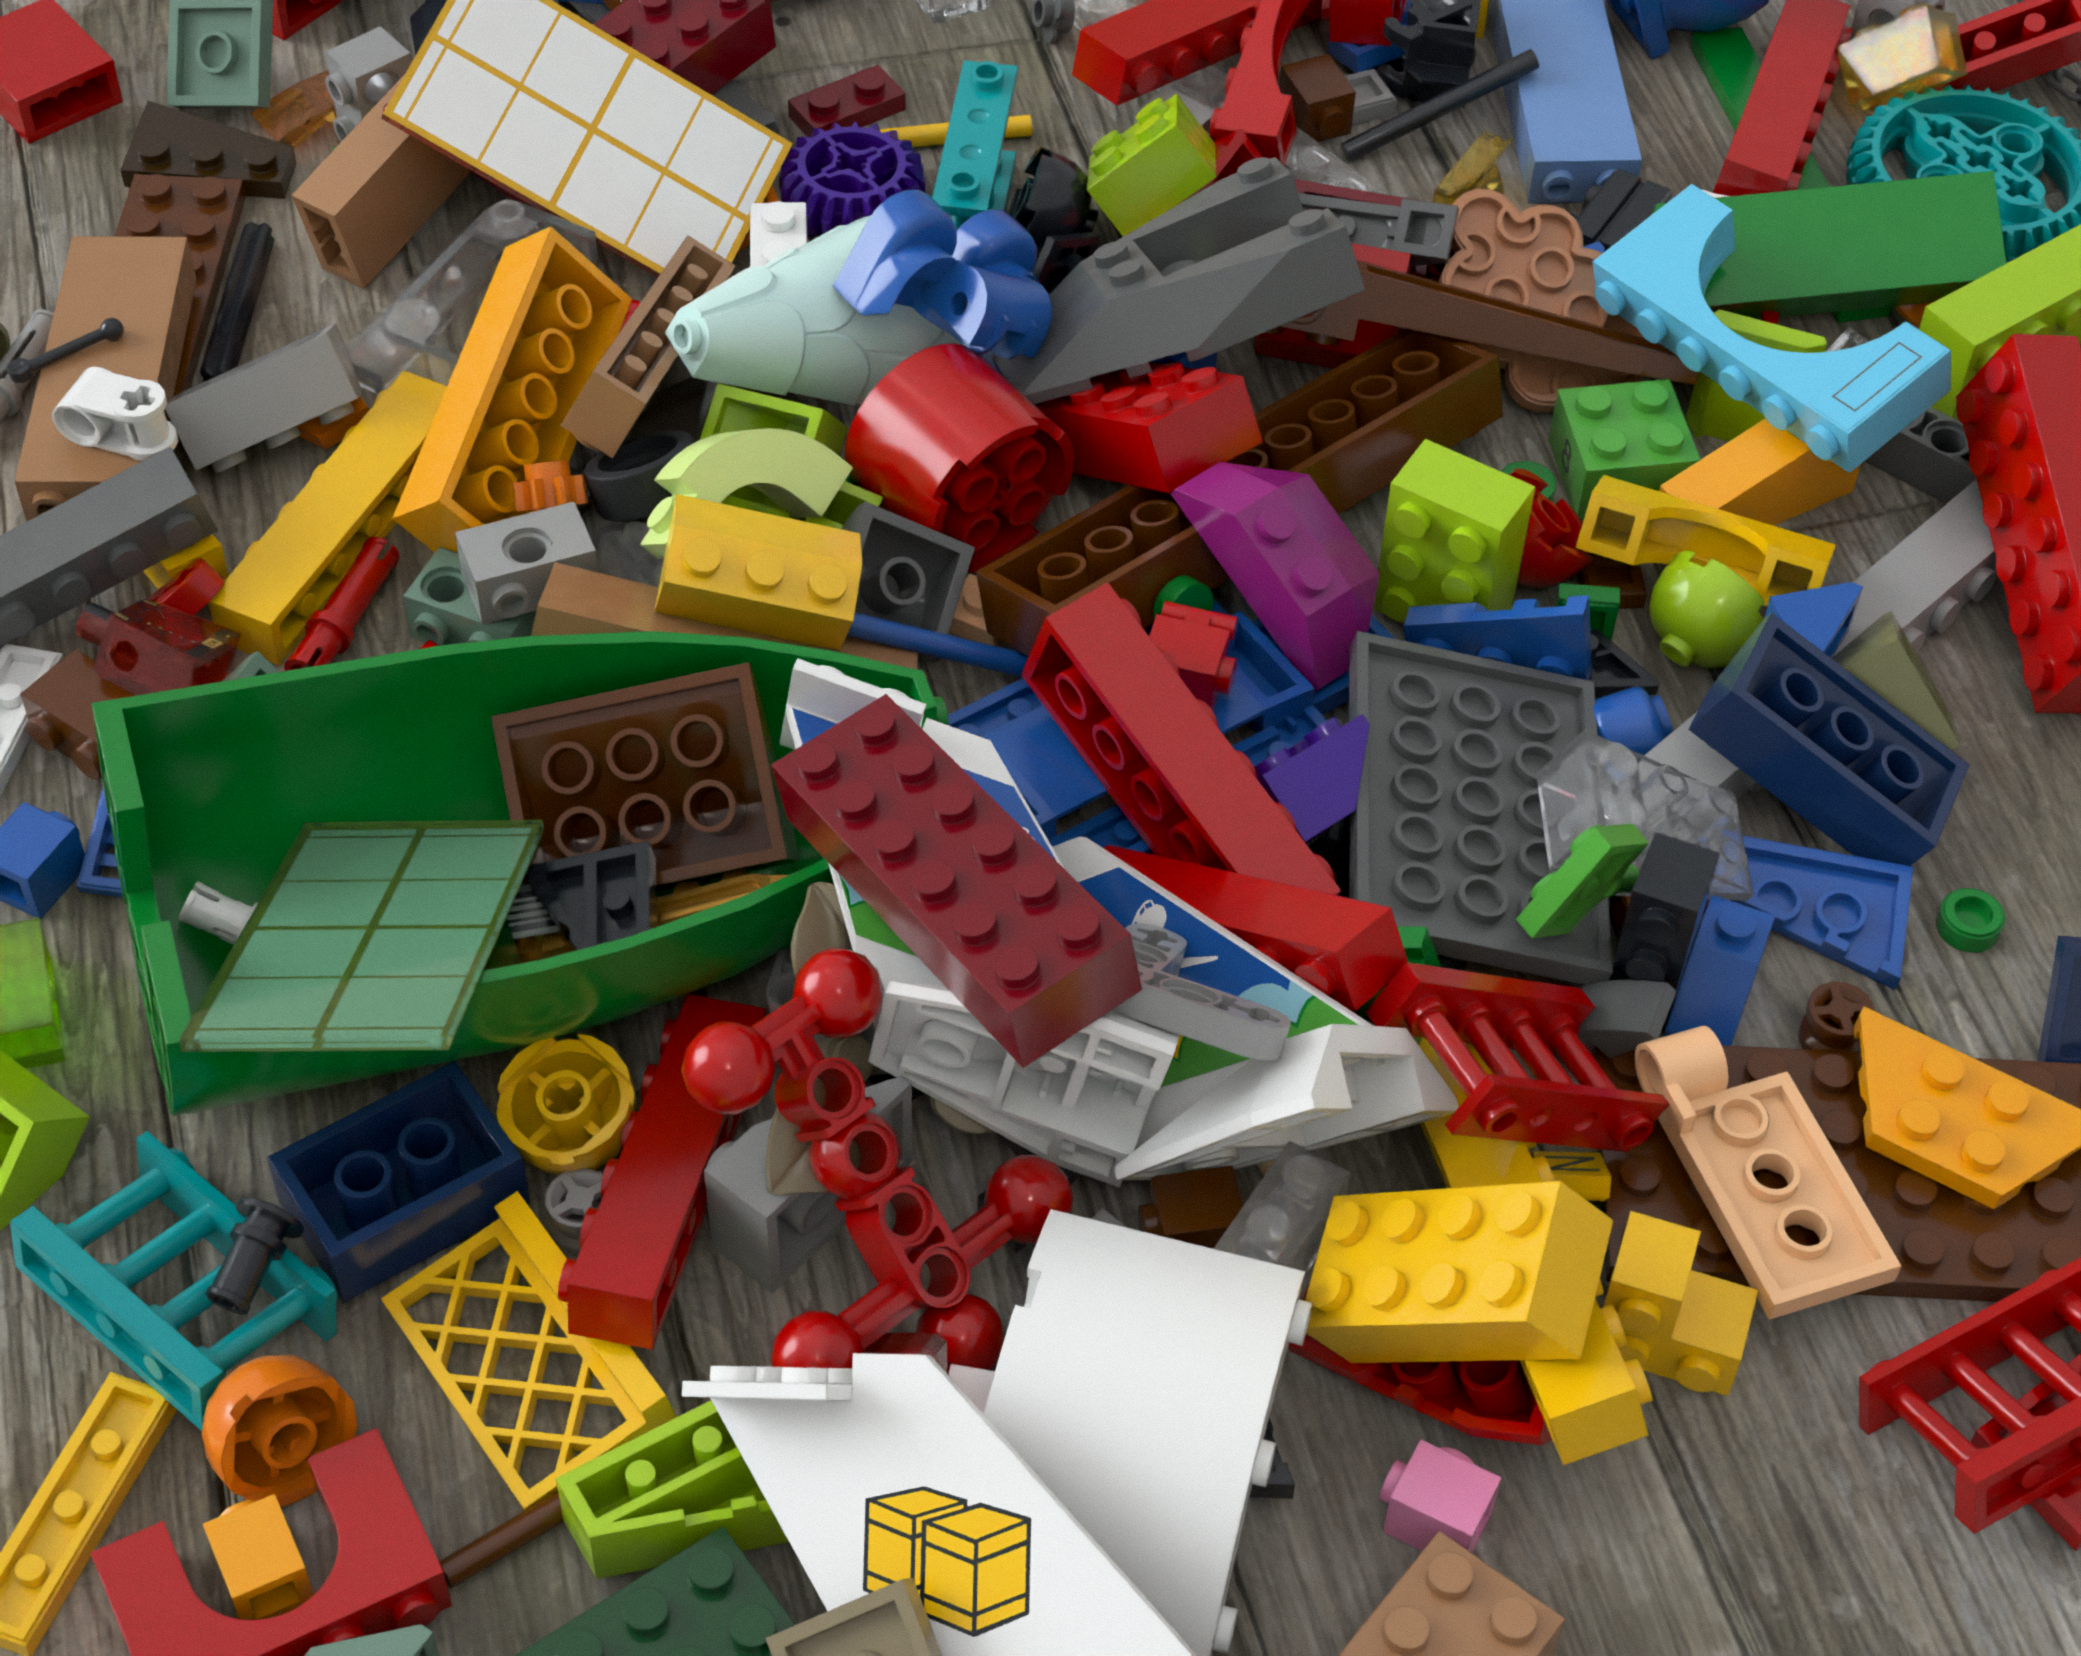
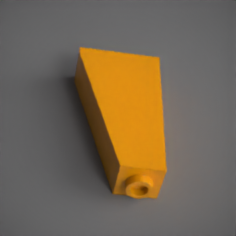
[1659,418,1861,526]

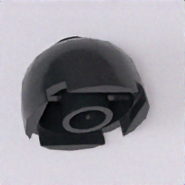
[1008,146,1099,259]

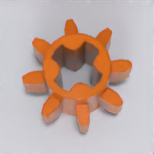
[512,460,588,513]

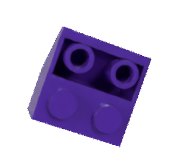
[1254,714,1370,844]

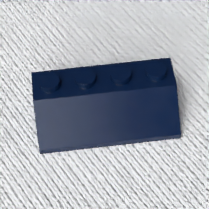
[1688,612,1970,866]

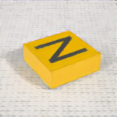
[1532,1151,1611,1201]

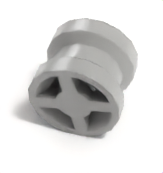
[545,1168,603,1257]

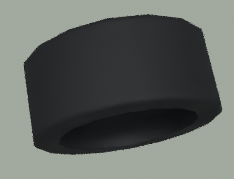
[583,430,695,522]

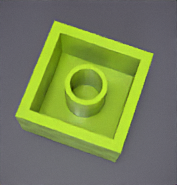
[1087,94,1216,237]

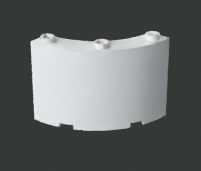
[983,1209,1312,1656]

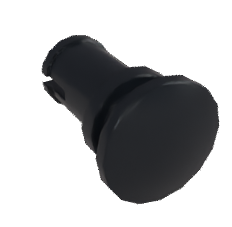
[205,1197,304,1315]

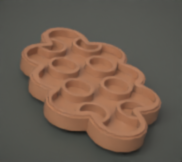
[1438,189,1644,413]

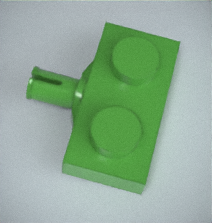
[1516,823,1649,939]

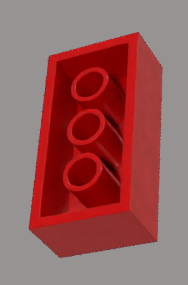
[1034,362,1263,493]

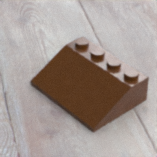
[491,662,799,891]

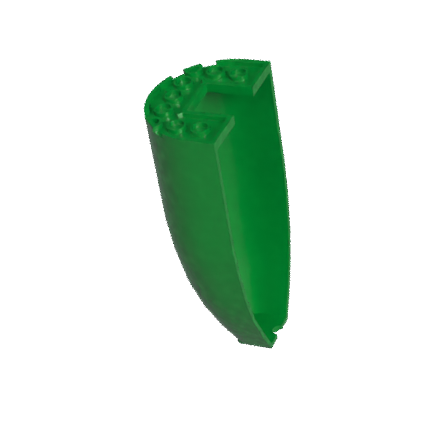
[91,631,949,1116]

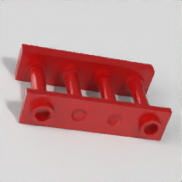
[1366,962,1670,1152]
[1859,1257,2081,1534]

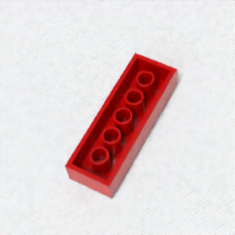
[1956,334,2081,713]
[1021,582,1341,896]

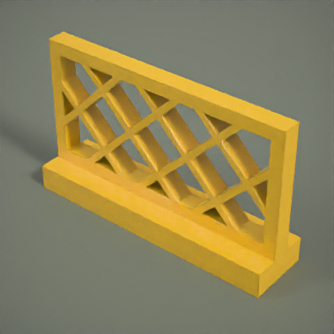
[381,1191,677,1510]

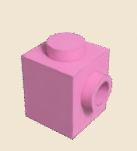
[1379,1439,1502,1553]

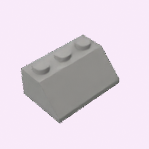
[165,323,362,473]

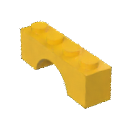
[1575,475,1836,606]

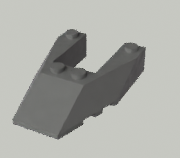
[992,157,1365,404]

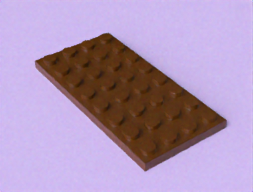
[1591,1045,2081,1302]

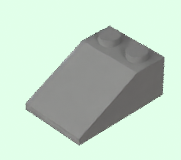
[704,1076,913,1293]

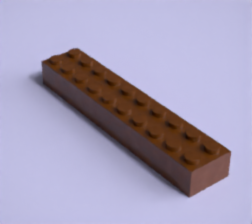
[976,328,1503,656]

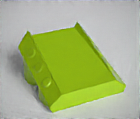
[1685,309,1827,442]

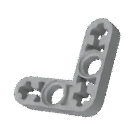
[1111,924,1291,1061]

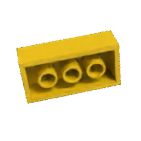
[1305,1181,1613,1363]

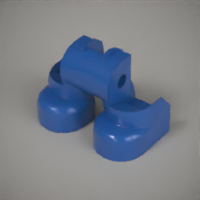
[833,190,1052,360]

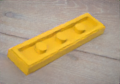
[0,1372,177,1656]

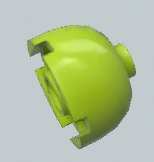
[1648,550,1765,668]

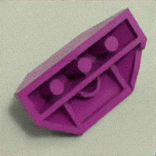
[1171,462,1380,693]

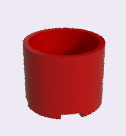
[845,343,1074,573]

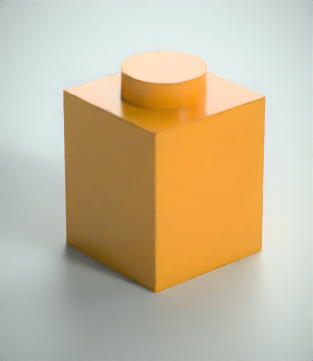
[203,1494,314,1620]

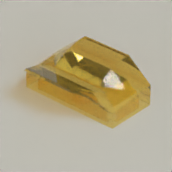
[1433,130,1514,205]

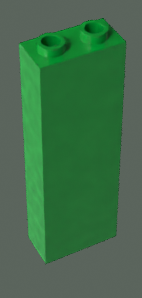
[1653,171,2007,319]

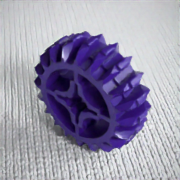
[779,121,926,237]

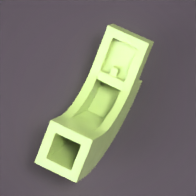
[640,428,853,559]

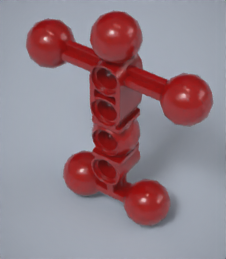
[681,948,1074,1374]

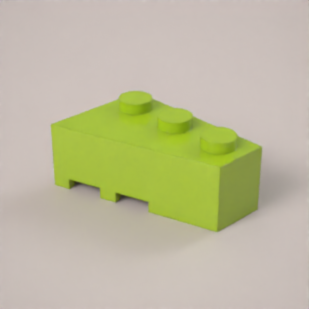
[556,1400,789,1579]

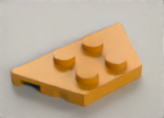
[1854,1006,2081,1209]

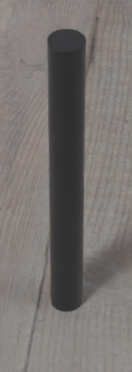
[1340,49,1539,163]

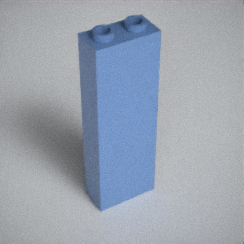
[1488,0,1642,203]

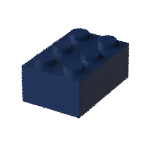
[267,1061,530,1303]

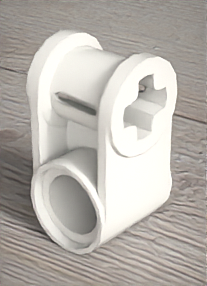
[52,367,178,461]

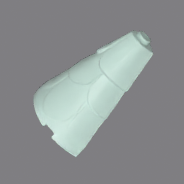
[665,216,961,405]

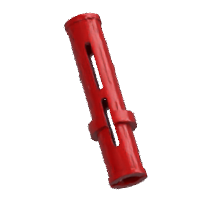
[284,537,400,671]

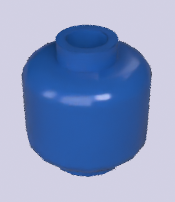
[1593,686,1673,776]

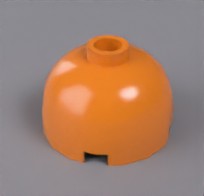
[202,1355,358,1506]

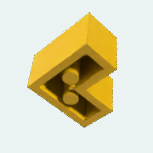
[1603,1211,1758,1396]

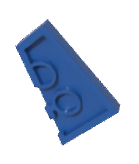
[1403,595,1592,680]
[1710,831,1913,990]

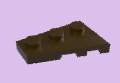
[121,100,297,199]

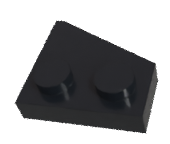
[525,841,657,951]

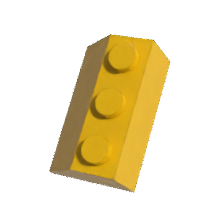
[654,494,862,651]

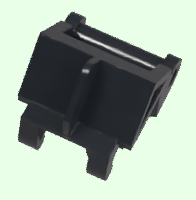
[1378,0,1481,108]

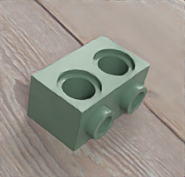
[403,547,536,646]

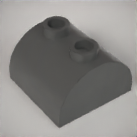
[842,502,975,662]

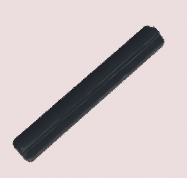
[200,222,275,382]

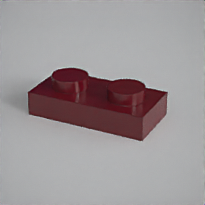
[788,65,906,138]

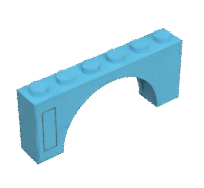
[1592,184,1951,473]

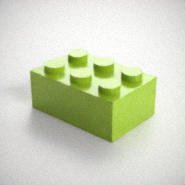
[1373,439,1536,623]

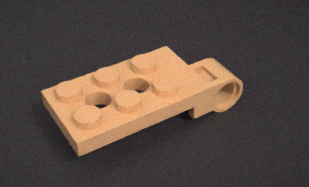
[1635,1026,1901,1320]

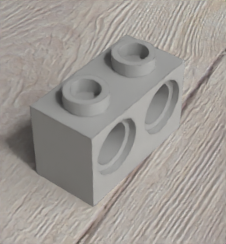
[325,26,412,142]

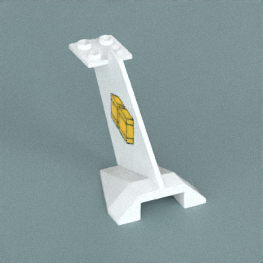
[682,1353,1197,1656]

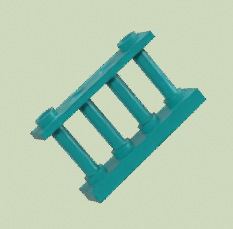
[932,60,1018,230]
[10,1131,338,1431]

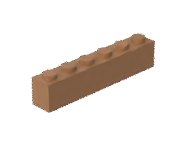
[561,235,736,458]

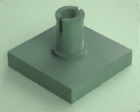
[167,0,273,109]

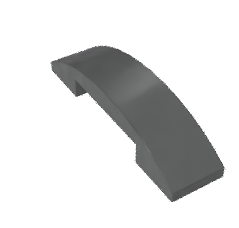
[1298,193,1459,265]

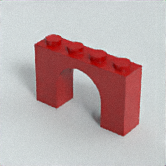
[90,1428,452,1656]

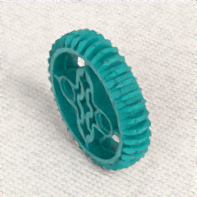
[1846,84,2081,263]

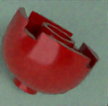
[1509,468,1594,588]

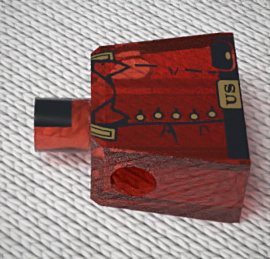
[76,599,241,695]

